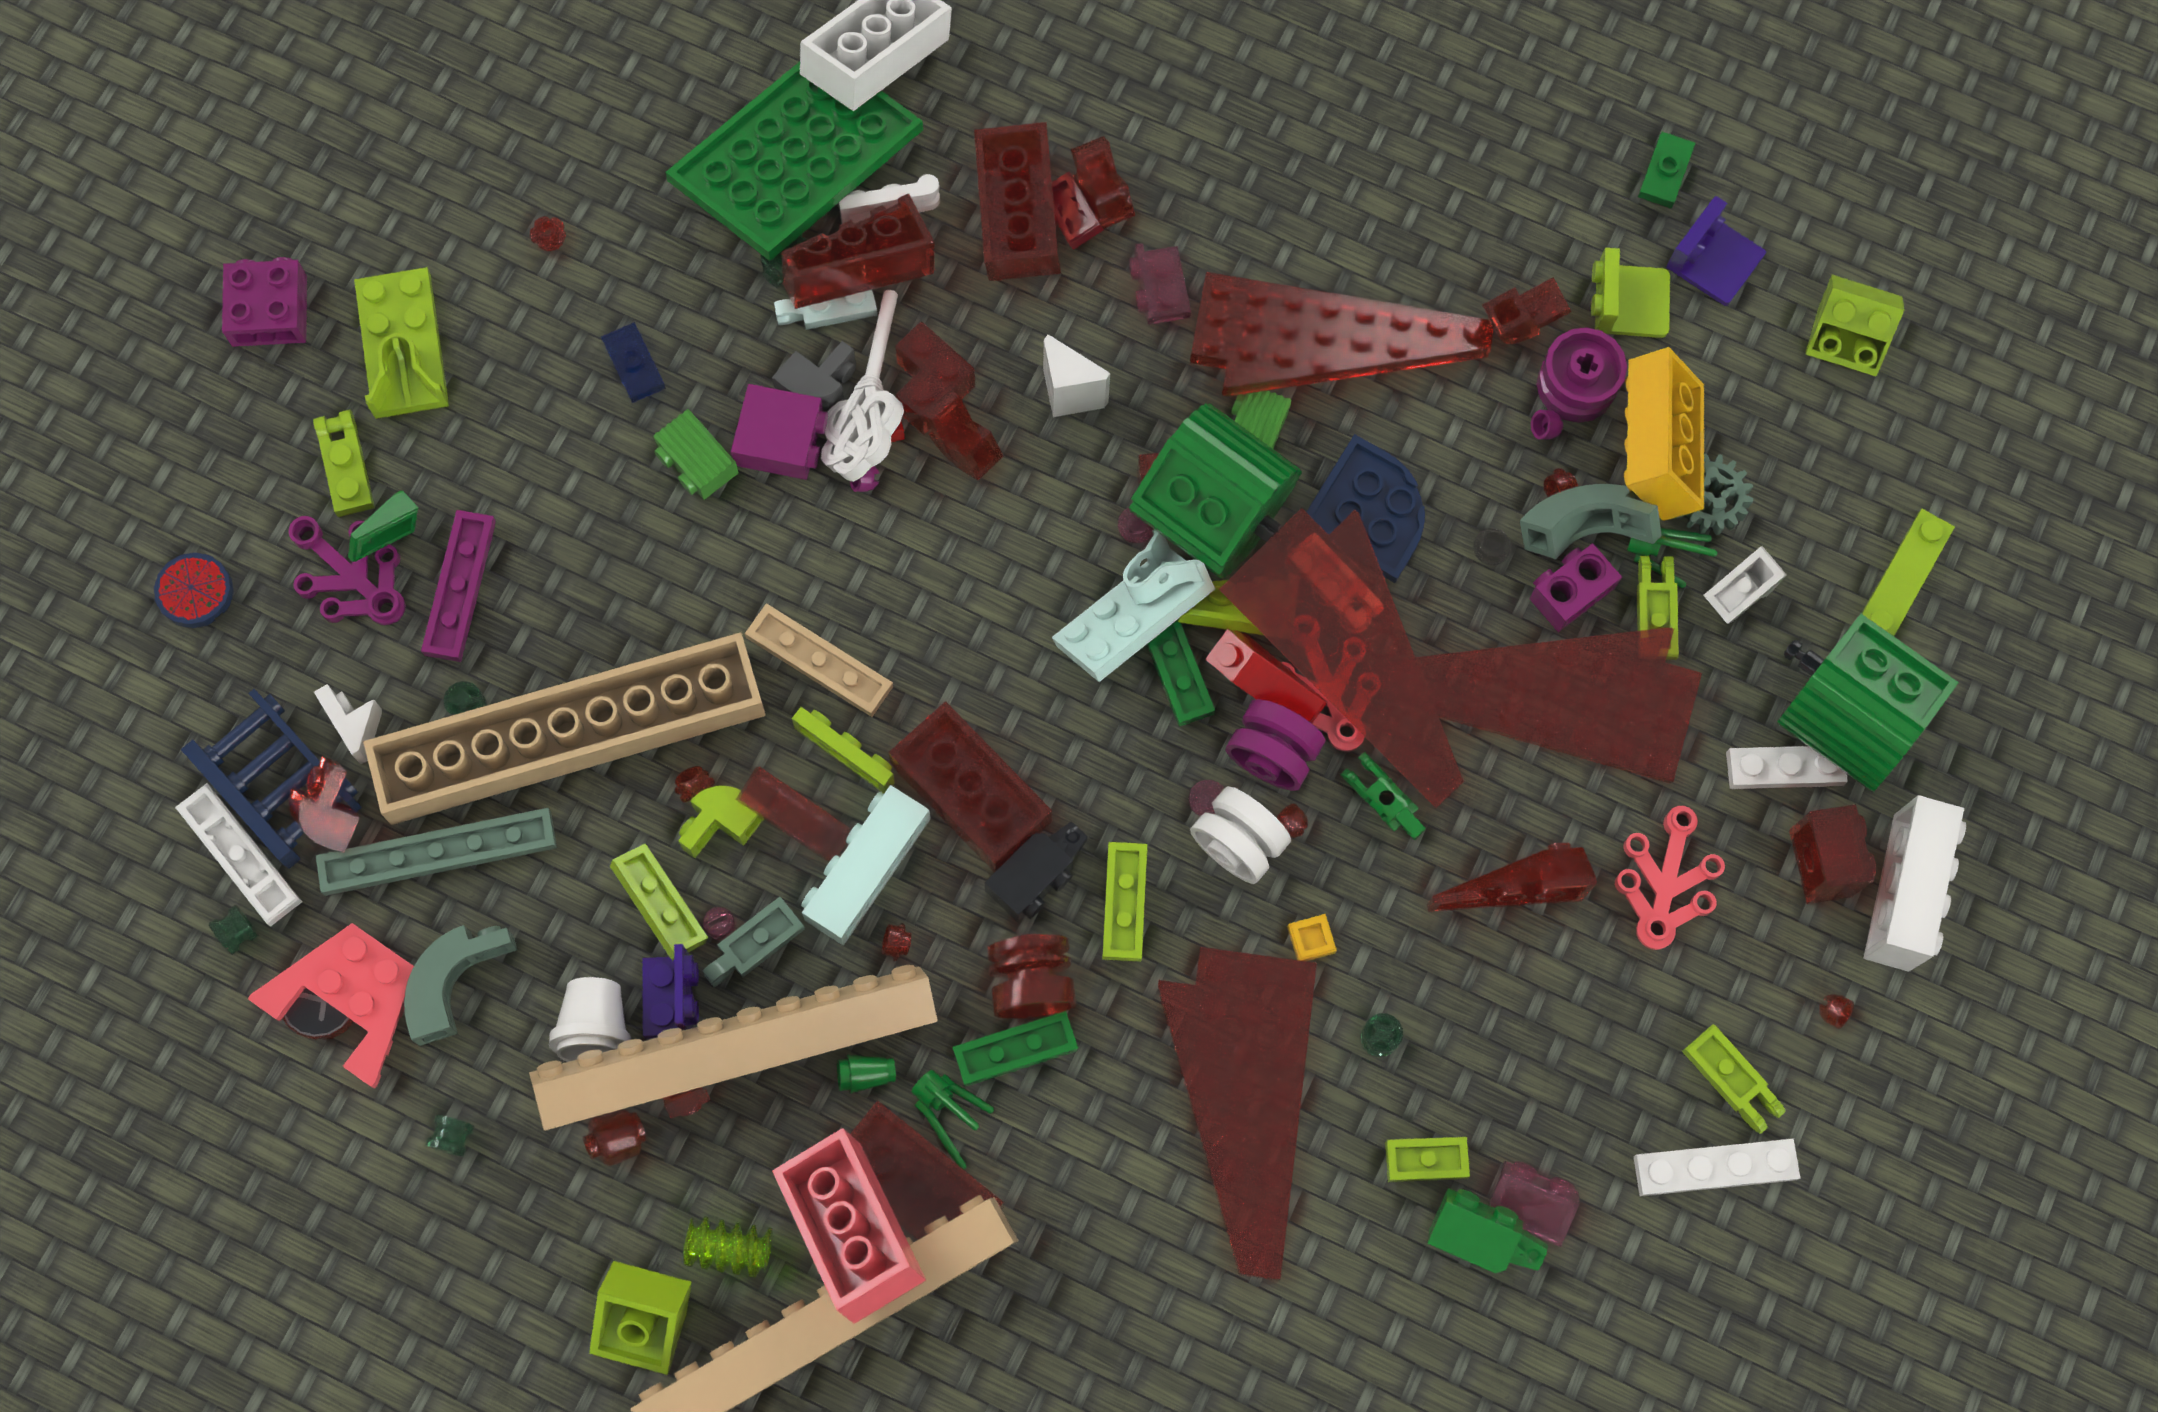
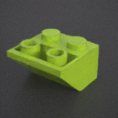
[1806,275,1905,376]

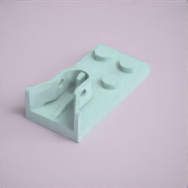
[1052,530,1215,682]

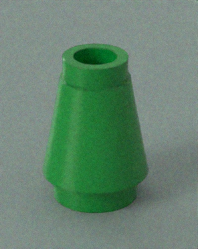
[836,1054,896,1094]

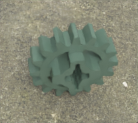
[1677,454,1753,535]

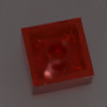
[1789,804,1876,904]

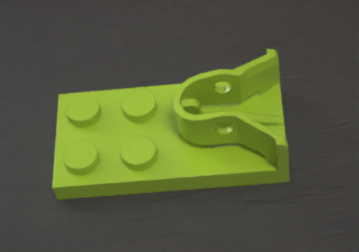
[354,267,449,419]

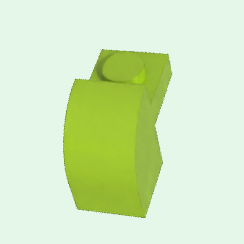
[678,786,767,858]

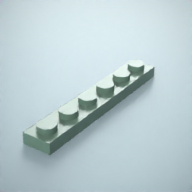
[315,808,557,896]

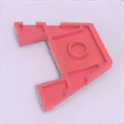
[248,923,414,1089]

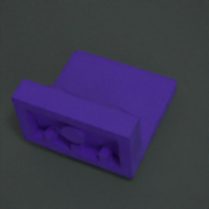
[1666,195,1766,306]
[642,944,699,1039]

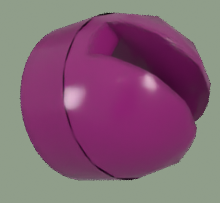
[1531,410,1564,440]
[849,466,880,492]

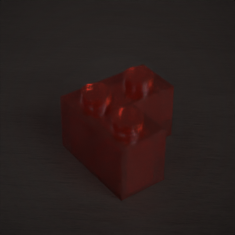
[895,321,975,435]

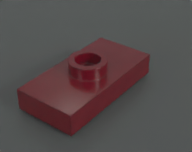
[1039,171,1104,250]

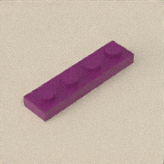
[421,510,496,662]

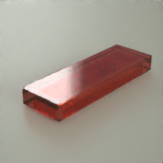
[735,767,852,863]

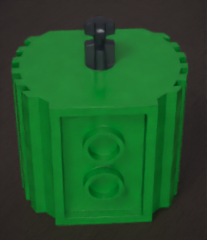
[1129,403,1302,578]
[1777,614,1959,792]

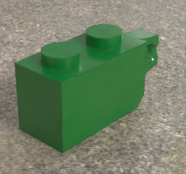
[1427,1188,1548,1274]

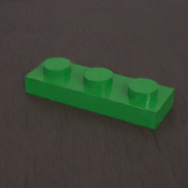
[1146,619,1215,727]
[953,1011,1078,1087]

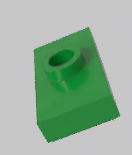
[1638,131,1695,209]

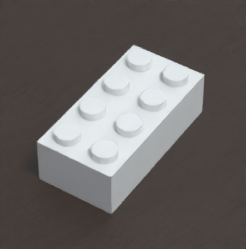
[800,0,952,111]
[1863,795,1966,972]

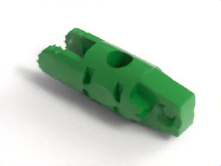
[1340,751,1426,840]

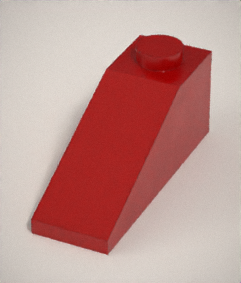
[1205,629,1328,723]

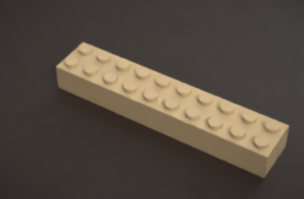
[363,632,766,825]

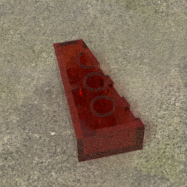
[781,193,935,309]

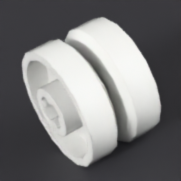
[1190,786,1291,884]

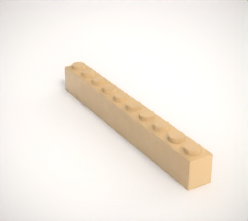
[529,965,938,1131]
[630,1195,1019,1412]

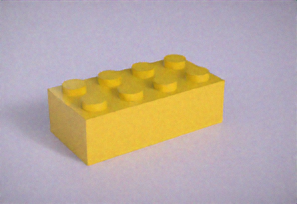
[1624,347,1704,521]

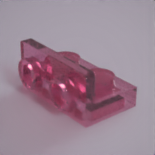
[1129,243,1191,325]
[1488,1161,1580,1247]

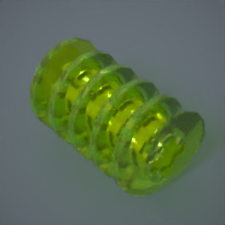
[683,1216,773,1278]

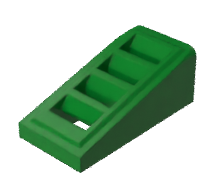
[348,490,418,562]

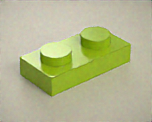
[1385,1137,1470,1182]

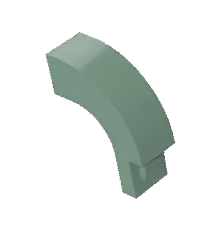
[1520,484,1662,559]
[404,925,518,1046]

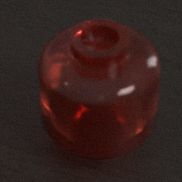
[583,1108,646,1166]

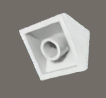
[1043,334,1110,417]

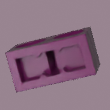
[1529,543,1622,633]

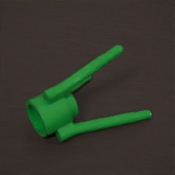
[1627,528,1718,588]
[911,1069,994,1170]

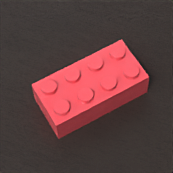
[772,1128,926,1324]

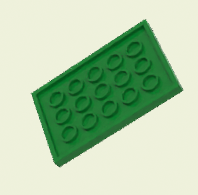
[665,61,923,261]

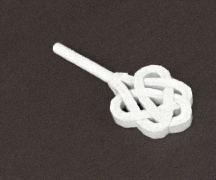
[821,290,904,481]

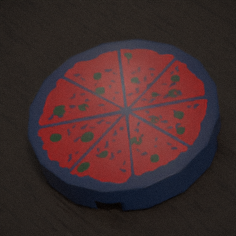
[154,552,234,628]

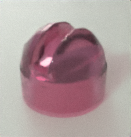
[703,907,736,940]

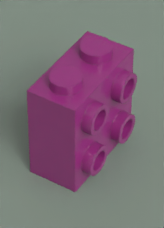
[222,257,307,347]
[731,384,828,480]

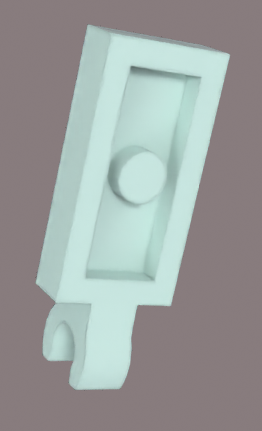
[774,277,877,330]

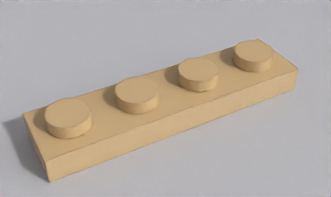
[745,603,893,717]

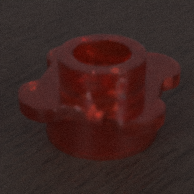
[674,766,715,802]

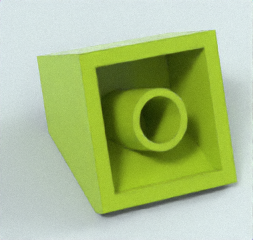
[589,1261,692,1375]

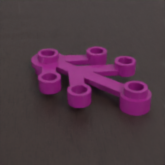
[289,516,406,625]

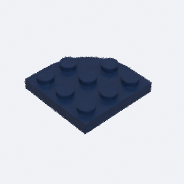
[1298,434,1425,583]

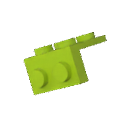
[1591,247,1670,338]

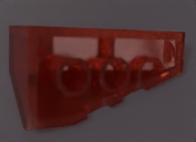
[1427,843,1597,912]

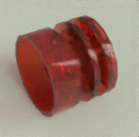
[987,934,1076,1019]

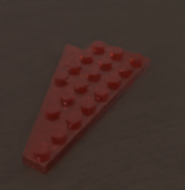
[1190,272,1494,396]
[1219,507,1464,808]
[1376,627,1702,784]
[1158,947,1317,1281]

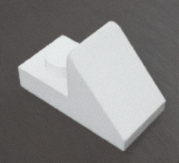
[1704,546,1787,624]
[314,684,382,764]

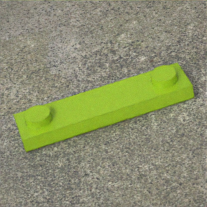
[1861,509,1955,636]

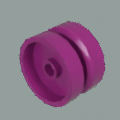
[1536,327,1627,423]
[1225,699,1326,791]

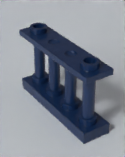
[180,689,362,869]

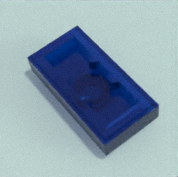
[601,322,666,403]

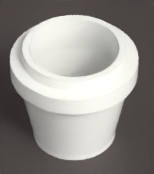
[549,977,631,1062]

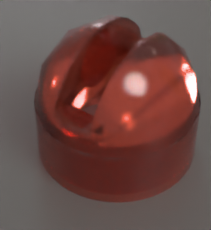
[1276,803,1308,838]
[1819,994,1854,1029]

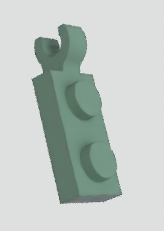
[702,896,805,988]

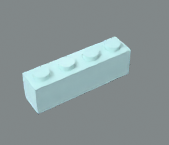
[801,785,931,946]

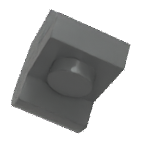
[772,341,856,411]

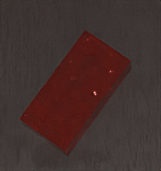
[974,122,1061,281]
[888,701,1052,873]
[850,1100,1004,1241]

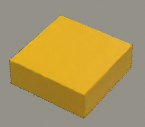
[1287,914,1337,963]

